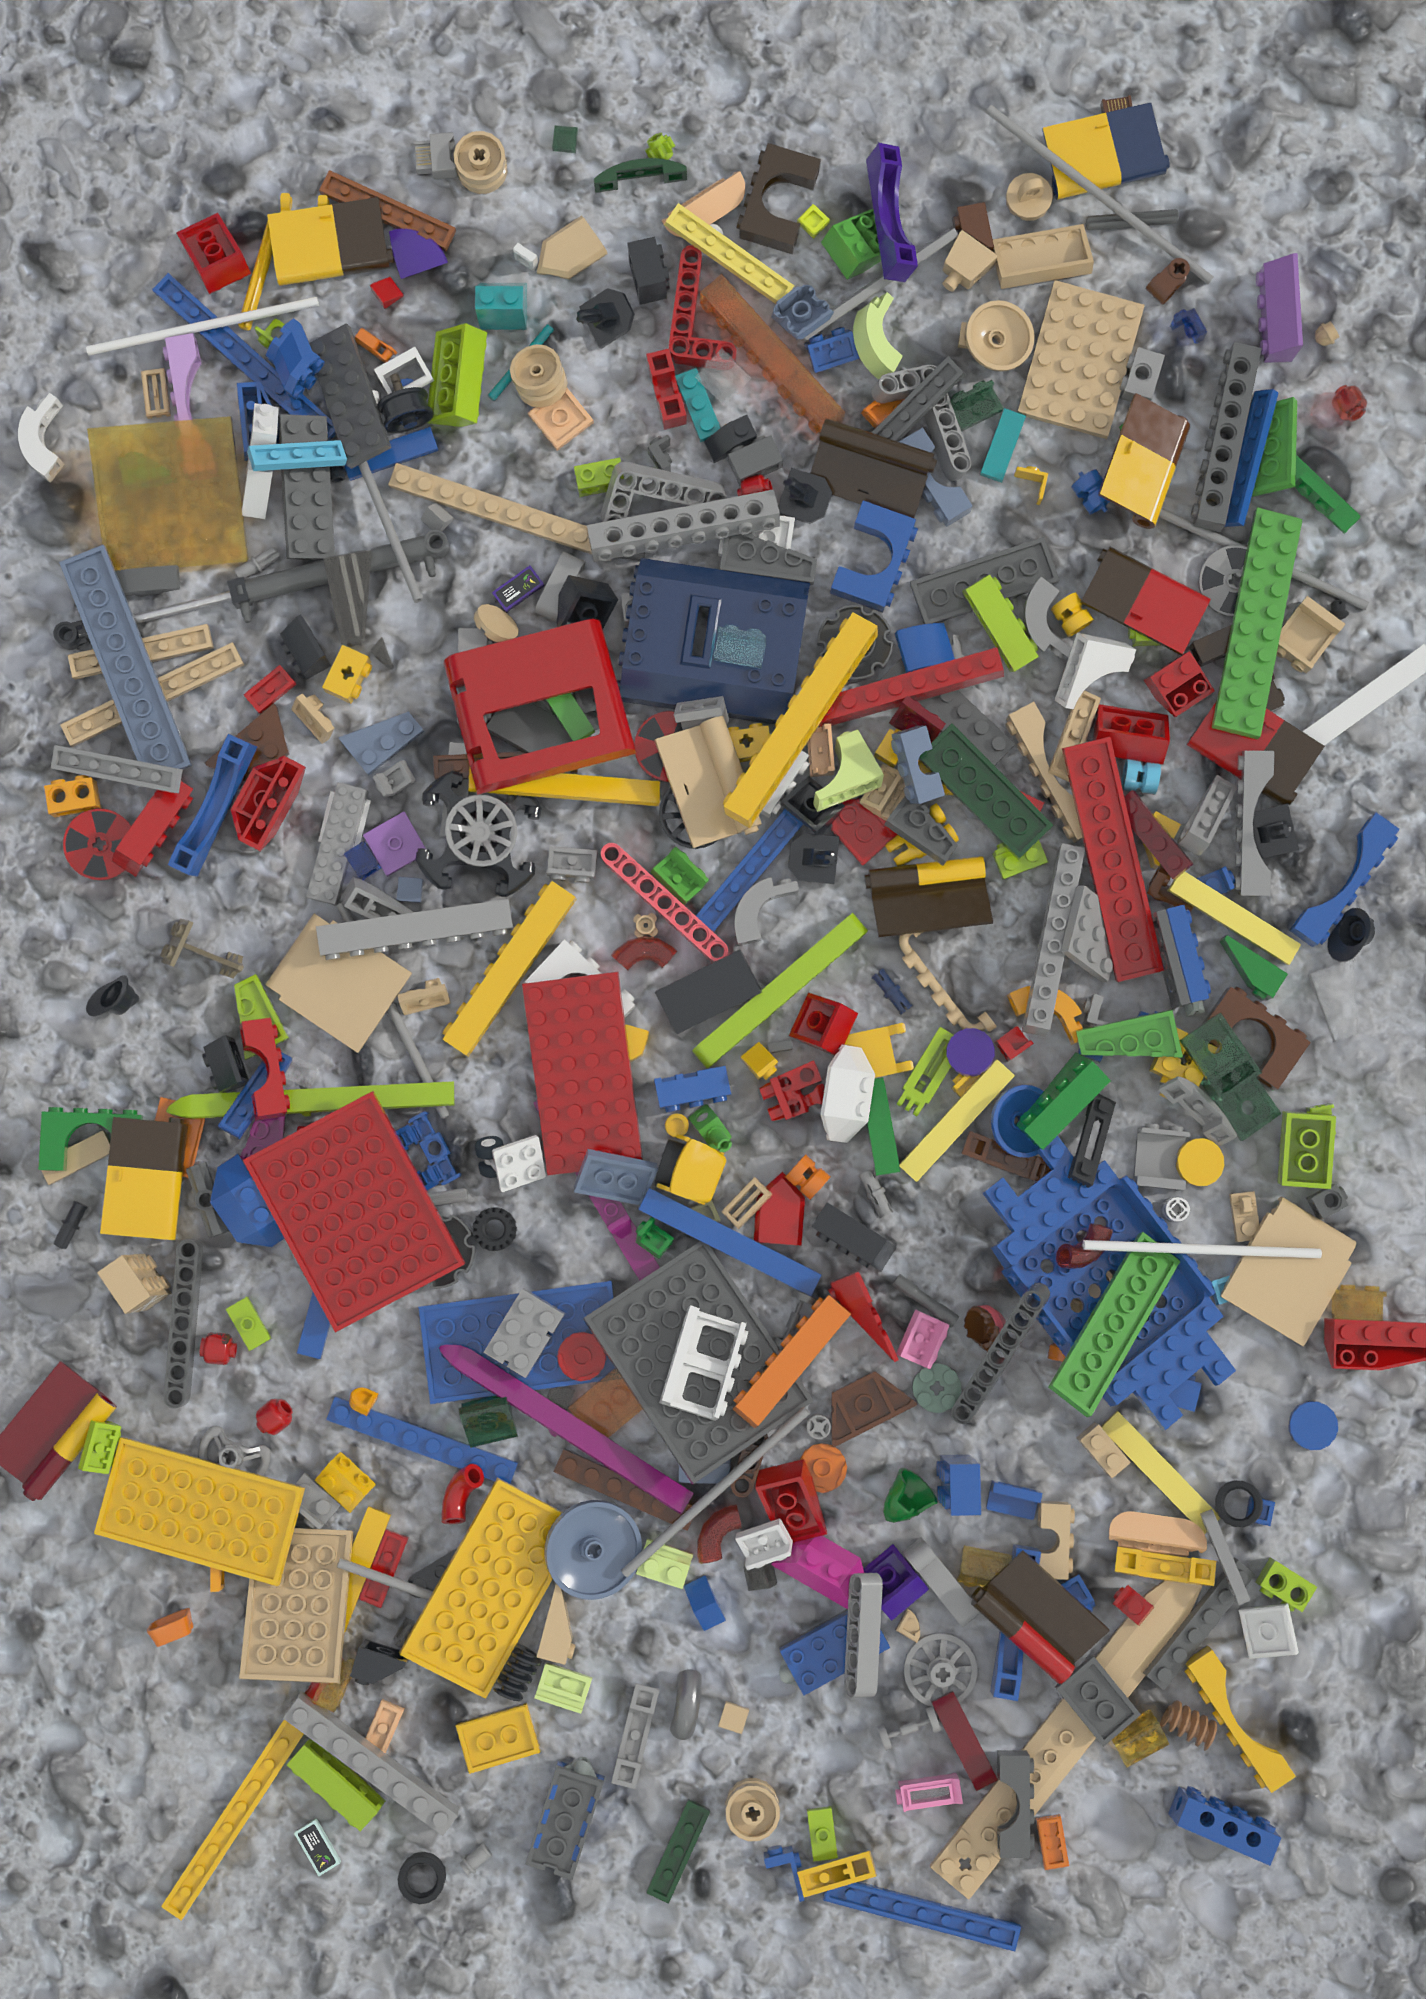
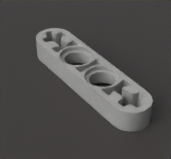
[1200,1509,1250,1605]

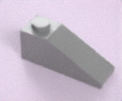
[342,876,413,919]

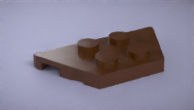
[205,703,290,782]
[831,1371,917,1447]

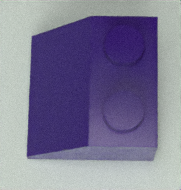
[863,1544,929,1621]

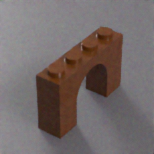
[1194,987,1311,1091]

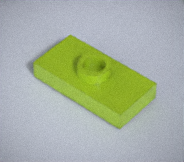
[226,1297,272,1351]
[807,1806,838,1862]

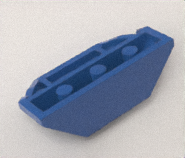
[210,1154,285,1247]

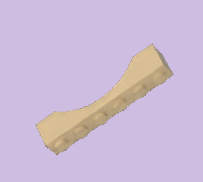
[1005,702,1083,843]

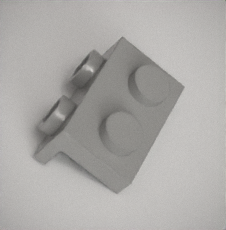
[546,846,598,883]

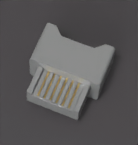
[414,132,457,179]

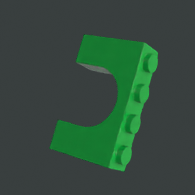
[38,1107,143,1171]

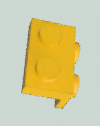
[314,1452,376,1513]

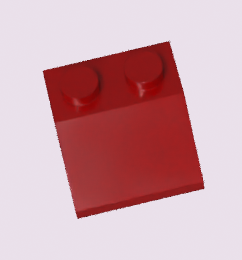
[789,992,858,1056]

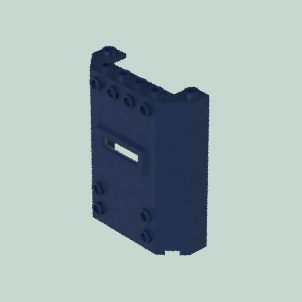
[617,558,810,725]

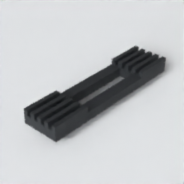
[1068,1094,1116,1188]

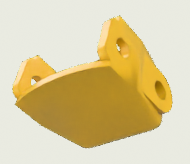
[656,1134,726,1205]

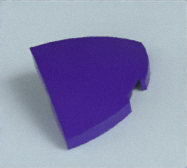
[389,228,448,279]

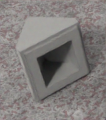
[421,503,454,531]

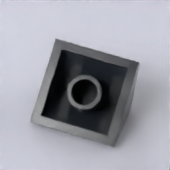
[780,776,845,835]

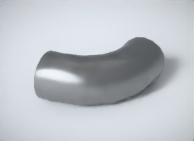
[670,1669,702,1740]

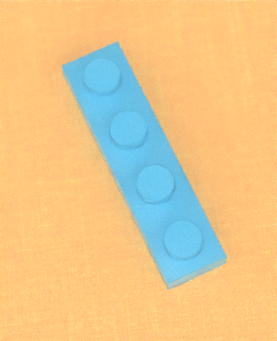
[247,440,347,471]

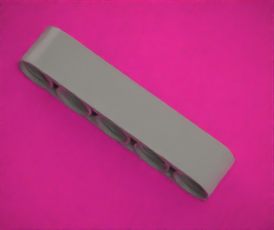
[844,1573,882,1698]

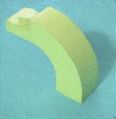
[853,292,903,380]

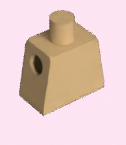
[942,230,998,292]

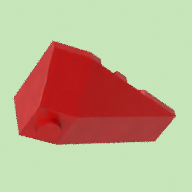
[828,1271,899,1362]

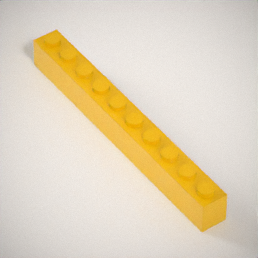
[723,612,878,828]

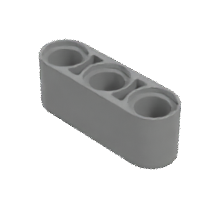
[535,552,586,623]

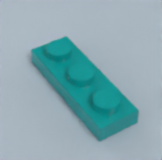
[675,368,721,443]

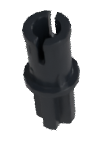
[54,1201,88,1249]

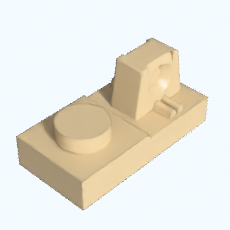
[291,693,334,744]
[398,978,451,1015]
[1229,1191,1260,1242]

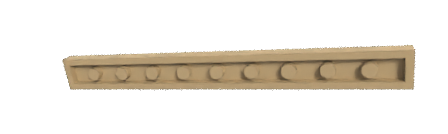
[388,463,616,561]

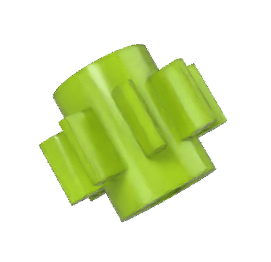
[645,133,675,160]

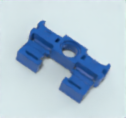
[395,1111,461,1191]

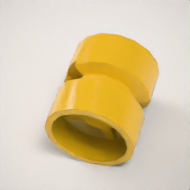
[1050,592,1094,637]

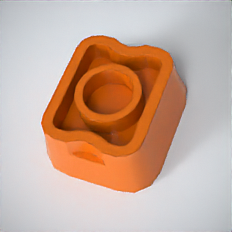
[147,1608,194,1647]

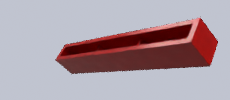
[819,647,1004,727]

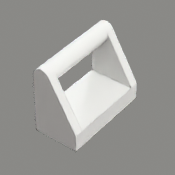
[374,347,434,395]

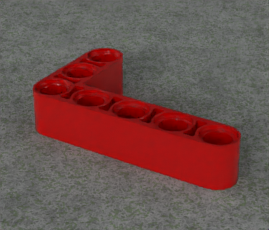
[669,245,737,370]

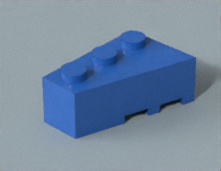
[237,382,279,461]
[654,1066,731,1113]

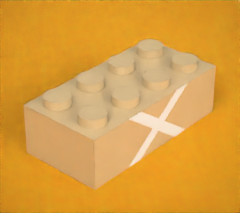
[97,1254,172,1314]

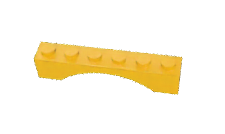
[1184,1646,1296,1793]

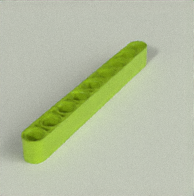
[692,913,868,1069]

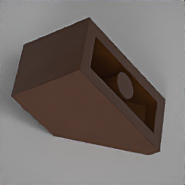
[952,202,994,252]

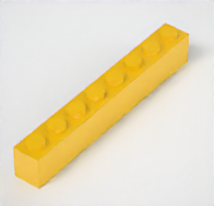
[442,881,577,1057]

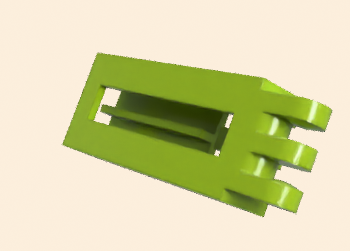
[896,1027,954,1117]

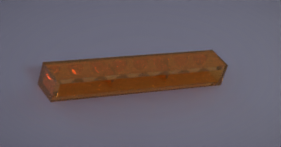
[700,274,845,434]

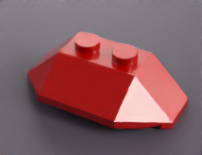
[230,756,306,852]

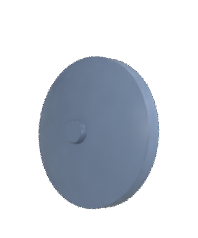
[544,1500,642,1600]

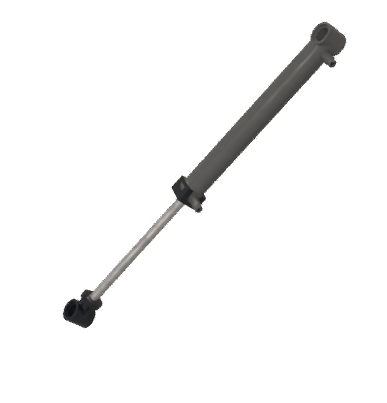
[53,530,450,650]

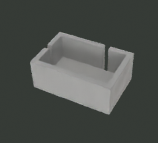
[484,1288,566,1378]

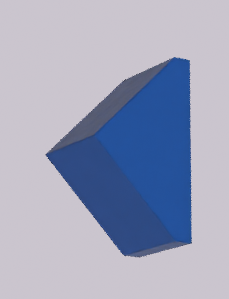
[683,1575,726,1631]

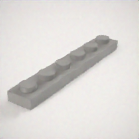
[51,745,183,793]

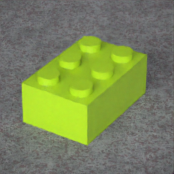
[1277,1111,1336,1189]

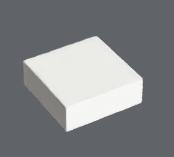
[513,243,538,271]

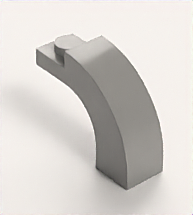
[1024,576,1072,659]
[734,877,799,946]

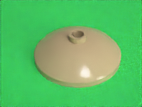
[965,300,1034,371]

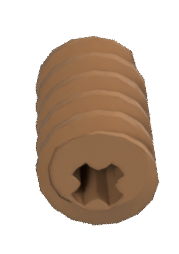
[1160,1700,1217,1751]

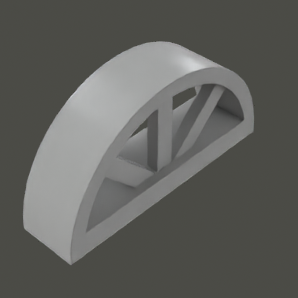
[1177,775,1237,857]

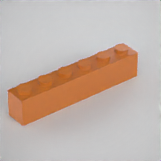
[732,1295,851,1428]

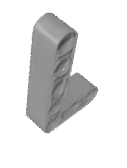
[871,365,971,481]
[601,462,727,522]

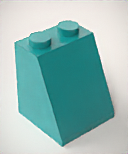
[475,283,527,330]

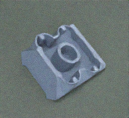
[771,285,834,340]

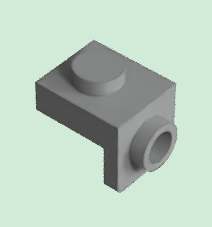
[373,761,416,797]
[1083,994,1108,1028]

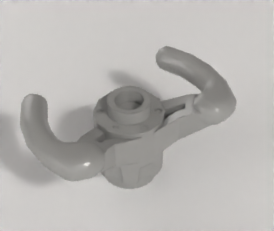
[198,1426,271,1476]

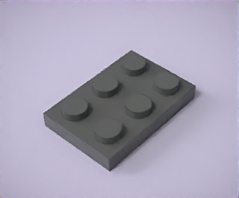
[1055,1655,1141,1747]

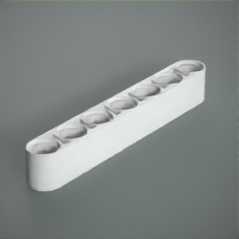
[1303,644,1426,745]

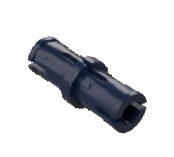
[871,968,913,1015]

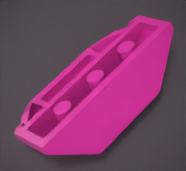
[771,1536,864,1609]

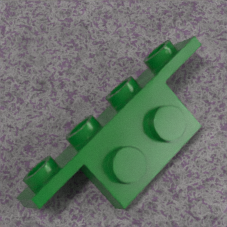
[1295,455,1361,534]

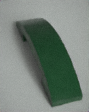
[594,158,687,193]

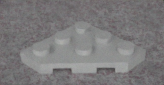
[1060,885,1113,982]

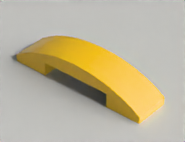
[1115,1547,1216,1586]

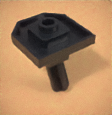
[576,288,635,349]
[778,467,832,524]
[1253,803,1299,859]
[788,833,840,885]

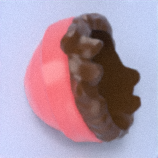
[964,1305,1006,1352]

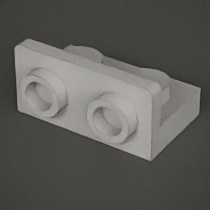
[295,1472,341,1530]

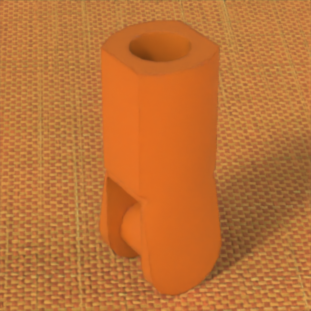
[355,328,397,363]

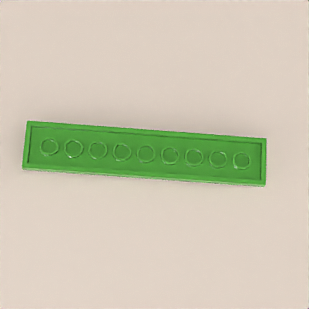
[1211,507,1303,740]

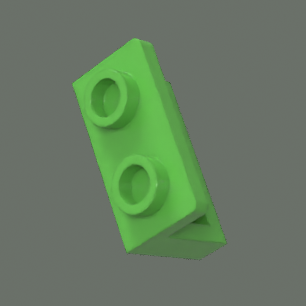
[650,847,709,905]

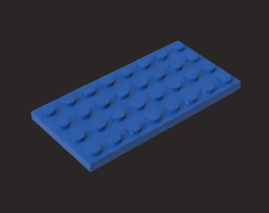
[418,1281,621,1404]

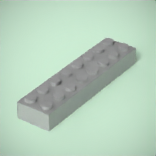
[306,782,368,906]

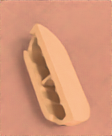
[661,171,745,238]
[1109,1511,1207,1557]

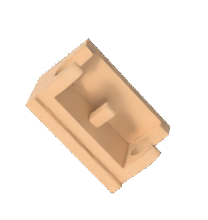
[807,724,835,777]

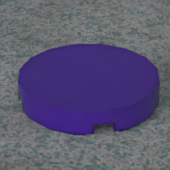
[947,1028,995,1076]

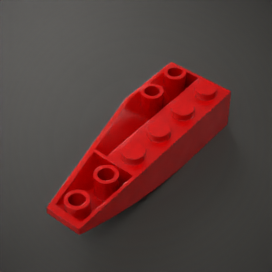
[1324,1318,1426,1370]

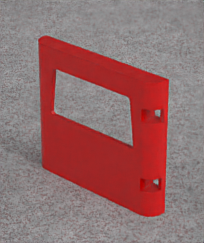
[443,619,637,795]

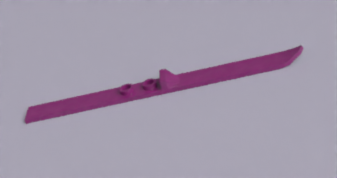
[533,1100,660,1281]
[439,1345,694,1515]

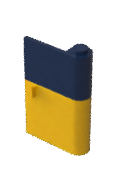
[1042,102,1170,200]

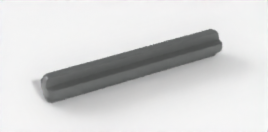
[1086,209,1179,230]

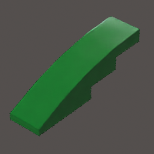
[866,1077,900,1176]

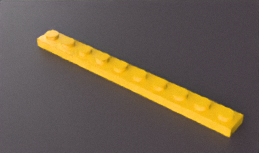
[161,1704,320,1921]

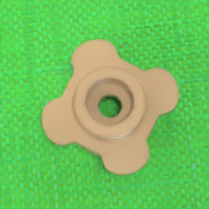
[633,913,658,938]

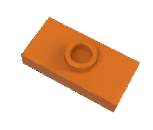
[861,399,904,428]
[1035,1814,1069,1870]

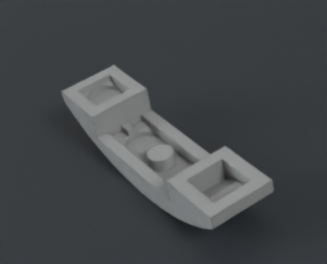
[1158,1076,1237,1147]
[611,1683,660,1789]

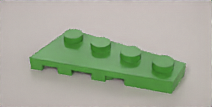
[1252,397,1297,497]
[1076,1009,1183,1058]

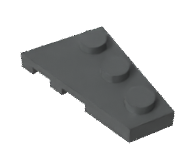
[884,796,958,866]

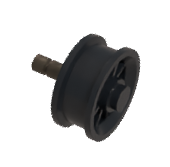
[377,373,434,433]

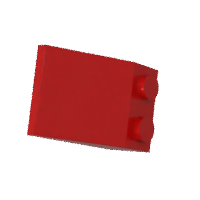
[176,213,251,294]
[755,1459,827,1543]

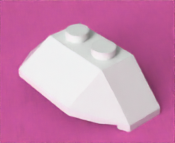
[821,1045,875,1143]

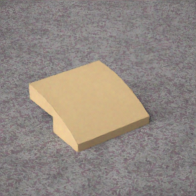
[860,764,905,821]

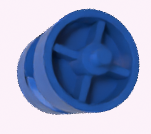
[1071,469,1110,515]

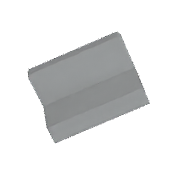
[674,696,729,730]

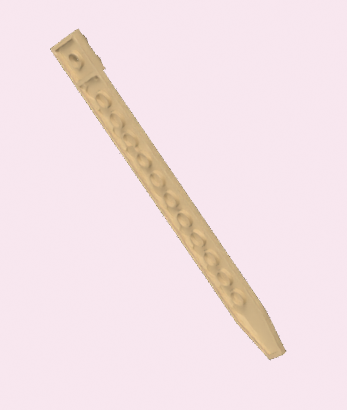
[930,1580,1203,1900]

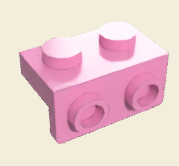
[896,1310,949,1369]

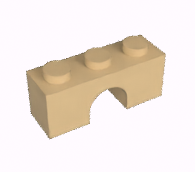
[1037,1501,1075,1580]

